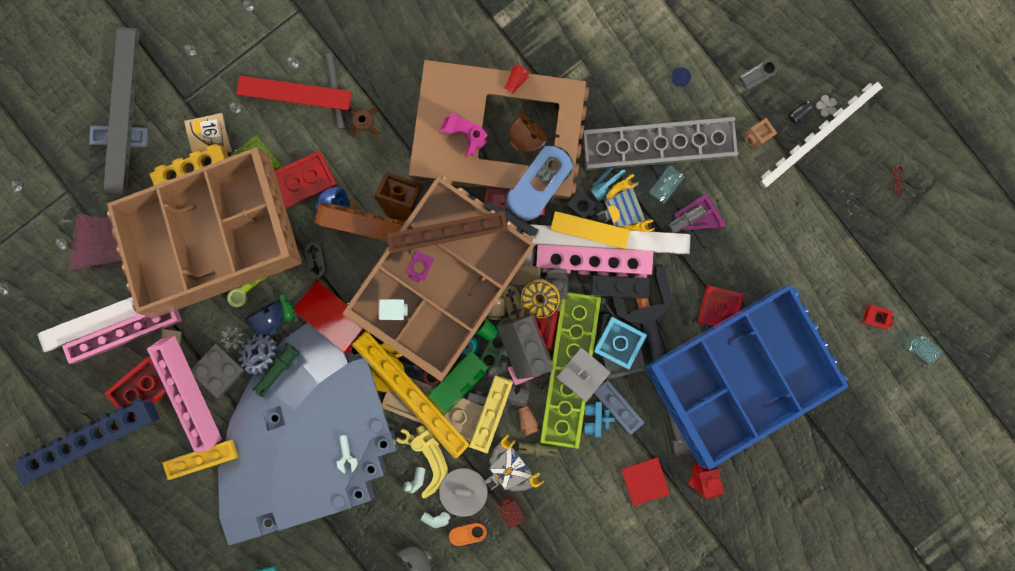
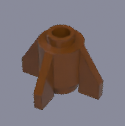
[349,107,379,137]

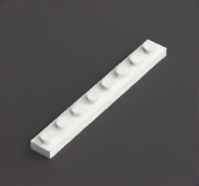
[759,82,883,189]

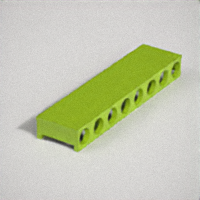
[540,292,601,449]

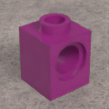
[405,250,434,283]

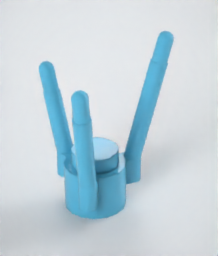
[590,168,639,201]

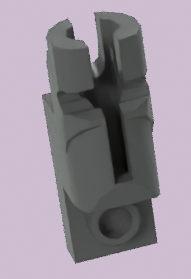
[467,384,530,410]

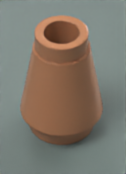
[518,406,539,436]

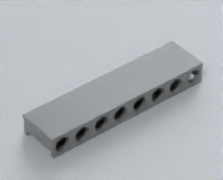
[582,117,739,171]

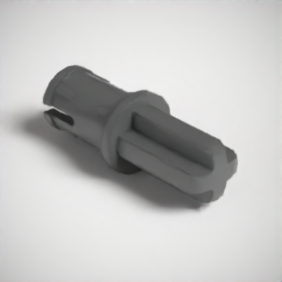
[669,204,707,233]

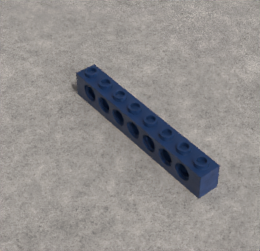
[13,397,160,485]

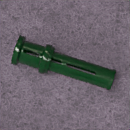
[253,343,300,397]

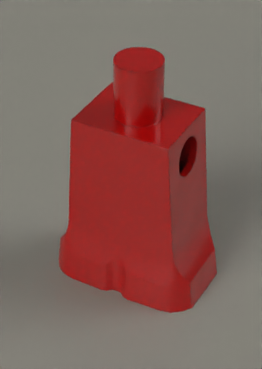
[688,462,725,500]

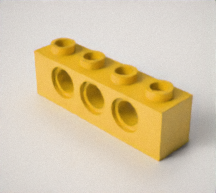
[149,144,229,186]

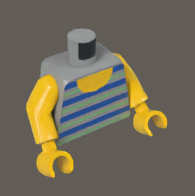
[596,174,655,232]

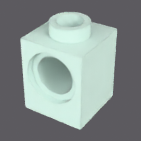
[378,299,408,320]

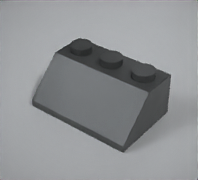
[497,312,554,379]

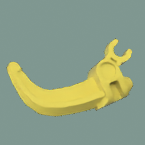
[396,425,448,498]

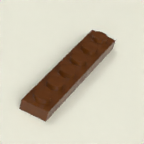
[386,211,508,254]

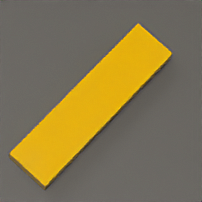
[550,211,630,249]
[162,439,239,480]

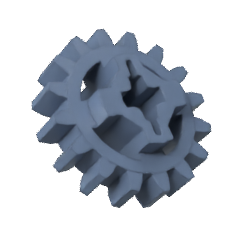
[239,334,280,376]

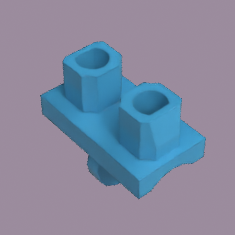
[584,402,615,437]

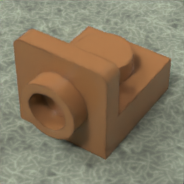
[742,118,777,150]

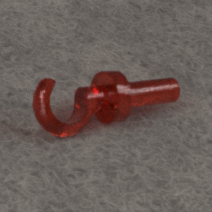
[893,166,903,195]

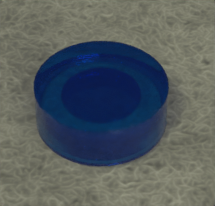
[671,67,691,87]

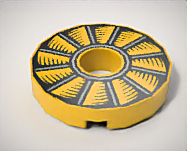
[521,279,560,318]

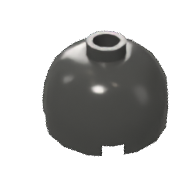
[396,546,432,571]

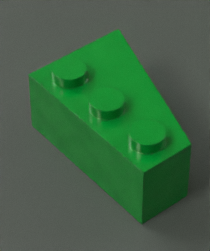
[428,351,488,416]

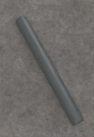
[326,53,345,129]

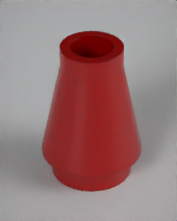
[504,63,530,94]

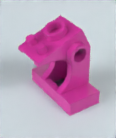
[439,113,488,157]

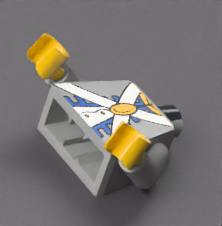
[485,434,544,492]

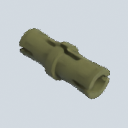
[518,442,557,458]

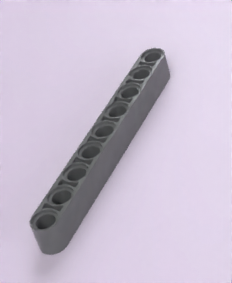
[104,27,139,196]

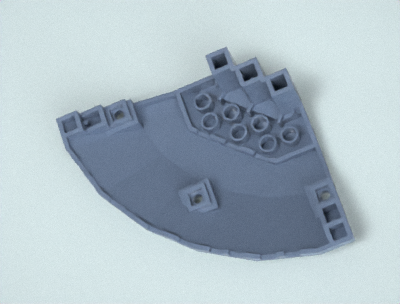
[218,303,400,546]

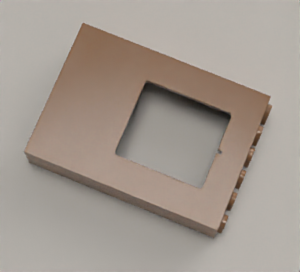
[409,60,589,200]

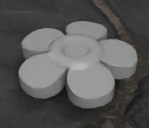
[816,95,837,117]

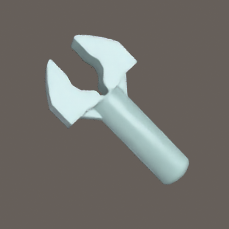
[337,435,358,474]

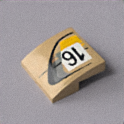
[184,113,232,153]

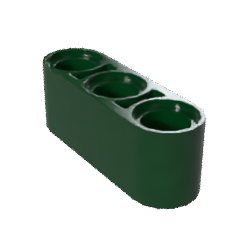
[481,317,512,369]

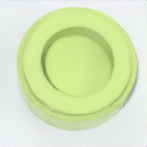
[227,288,247,307]

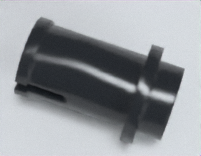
[788,100,814,124]
[596,313,612,336]

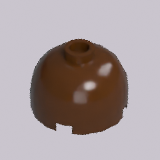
[509,114,547,153]

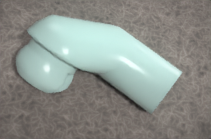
[403,467,425,493]
[421,512,450,528]

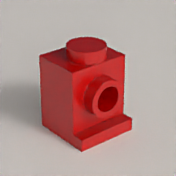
[861,305,894,330]

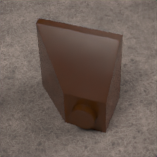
[374,172,422,222]

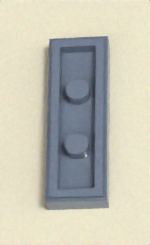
[89,126,148,148]
[594,379,645,436]

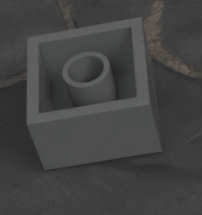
[191,344,246,398]

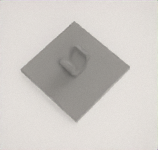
[557,348,611,402]

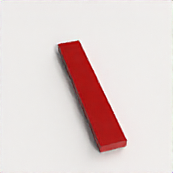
[237,76,352,111]

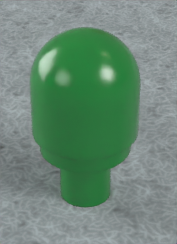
[278,295,294,322]

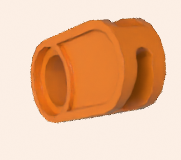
[449,522,487,546]

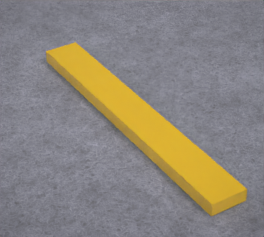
[351,331,469,459]

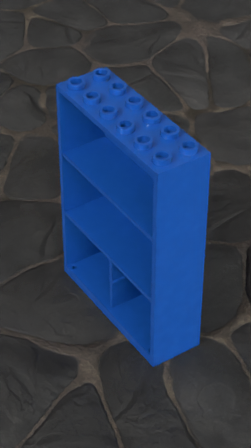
[644,285,849,470]

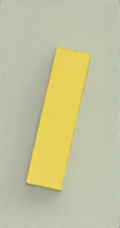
[469,374,513,453]

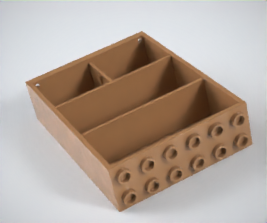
[107,147,302,319]
[342,176,536,382]

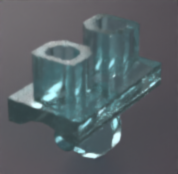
[649,165,685,204]

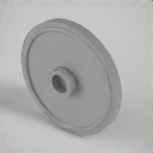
[439,468,488,517]

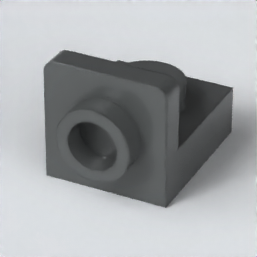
[547,268,569,299]

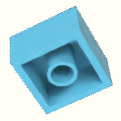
[593,317,647,370]

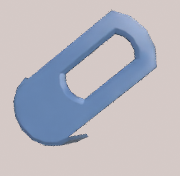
[505,146,573,221]

